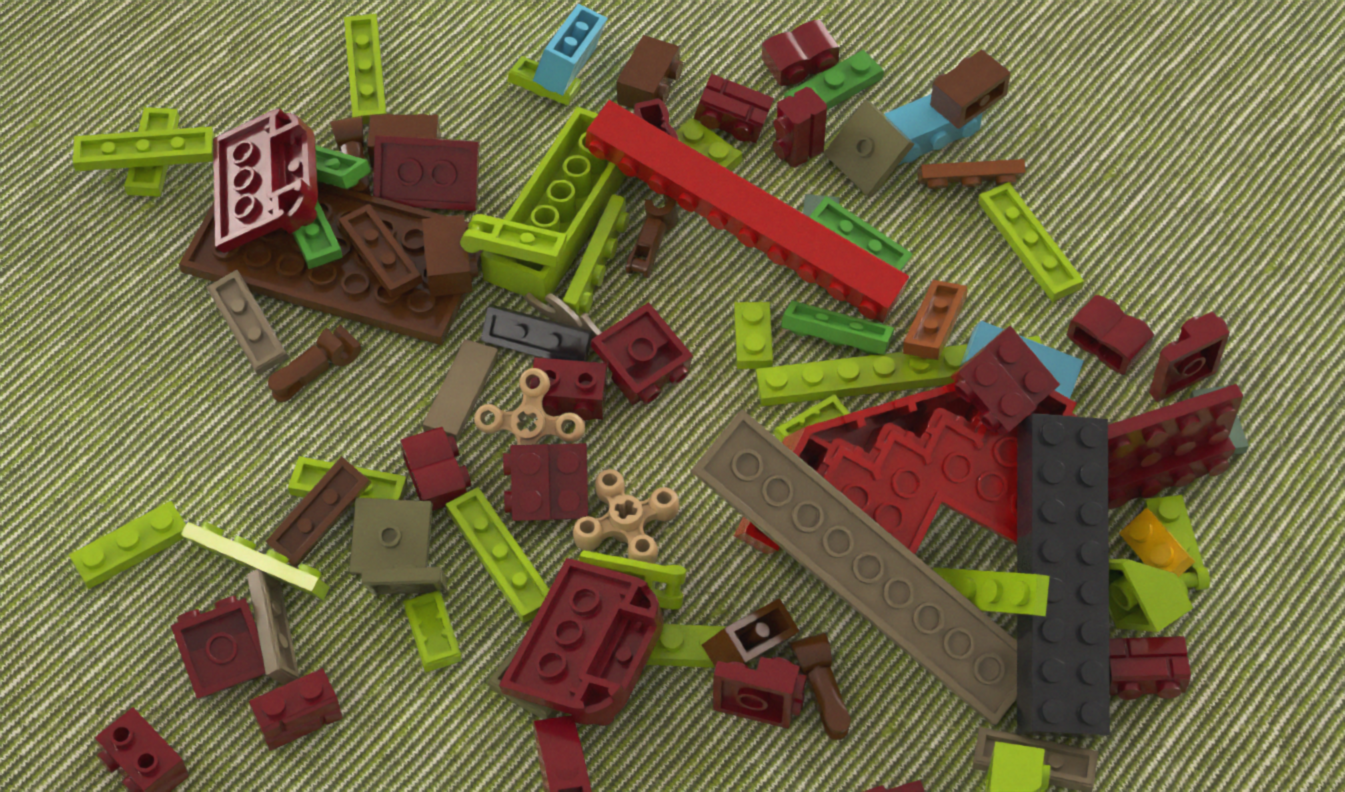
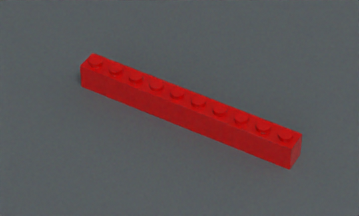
[585,100,910,323]

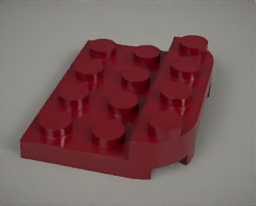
[213,108,318,253]
[1108,384,1244,510]
[499,558,664,726]

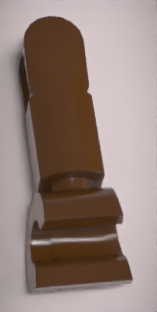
[330,116,371,196]
[626,194,679,278]
[268,324,361,402]
[788,632,851,740]

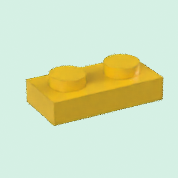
[1119,507,1195,577]

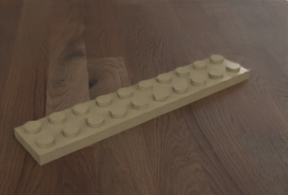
[690,409,1017,725]

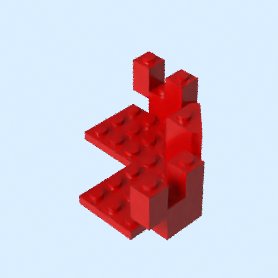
[734,382,1078,554]

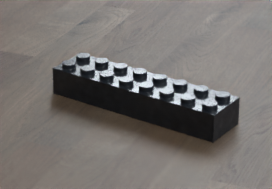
[1017,413,1110,739]

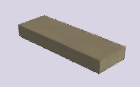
[206,270,289,375]
[423,339,499,442]
[247,569,300,685]
[972,727,1099,792]

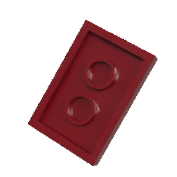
[373,135,480,211]

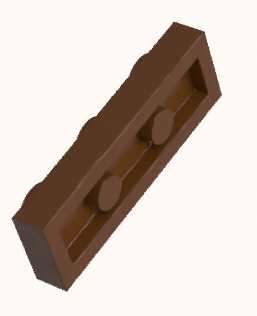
[338,204,423,299]
[265,456,372,568]

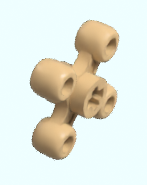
[474,368,585,445]
[573,469,679,564]

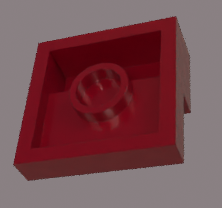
[590,302,693,405]
[1149,311,1230,403]
[950,325,1060,435]
[503,443,589,521]
[170,596,266,700]
[713,657,807,729]

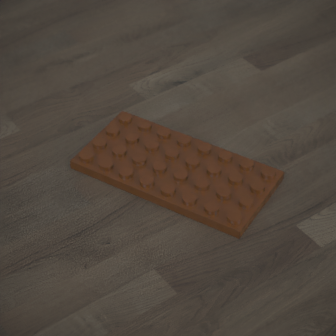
[179,181,483,345]

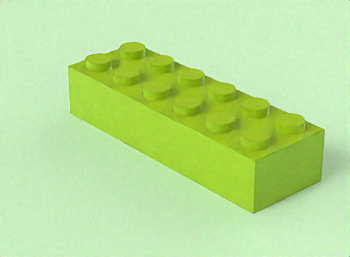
[481,106,626,304]

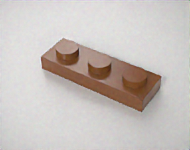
[917,159,1026,189]
[903,280,967,360]

